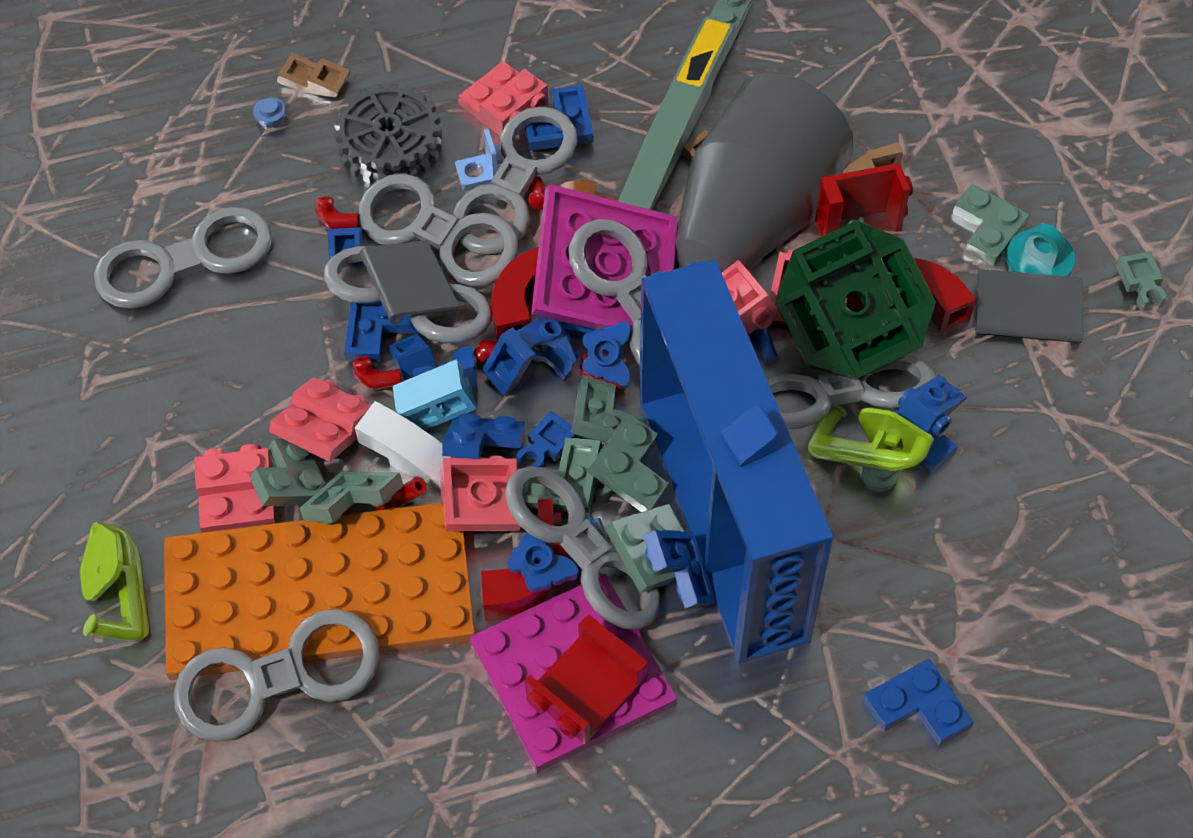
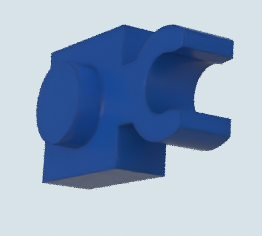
[517,411,579,468]

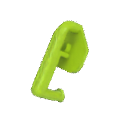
[808,405,934,471]
[80,522,149,642]

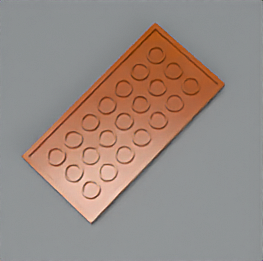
[164,503,475,680]

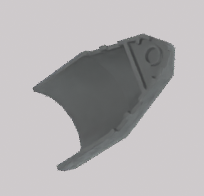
[674,73,853,272]

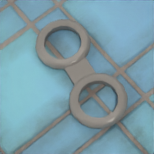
[452,107,577,255]
[359,173,518,287]
[94,207,272,309]
[569,219,647,365]
[324,246,492,343]
[767,355,935,429]
[505,466,661,630]
[174,609,380,742]

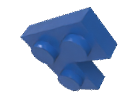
[525,85,594,151]
[344,301,419,362]
[442,413,525,459]
[643,530,716,608]
[862,658,974,746]

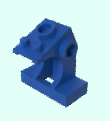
[482,318,578,396]
[892,375,967,475]

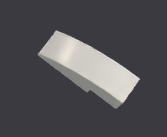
[355,401,451,492]

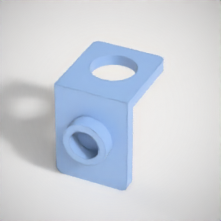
[455,129,502,188]

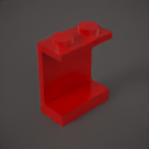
[815,163,913,237]
[525,614,648,744]

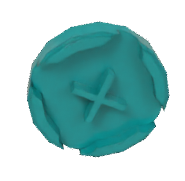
[1005,223,1075,277]

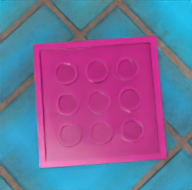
[531,184,678,330]
[469,573,677,773]

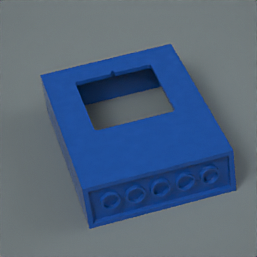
[640,259,834,664]

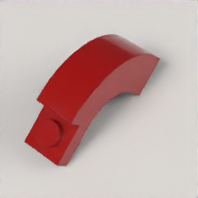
[491,247,539,342]
[846,258,976,332]
[481,498,571,622]

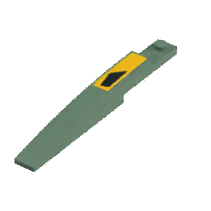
[618,0,753,210]

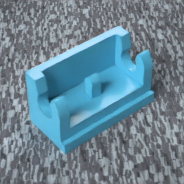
[393,359,477,430]

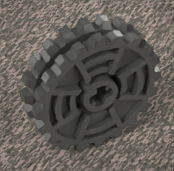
[334,84,443,183]

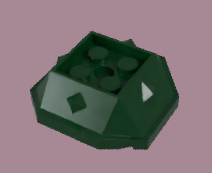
[775,220,936,380]

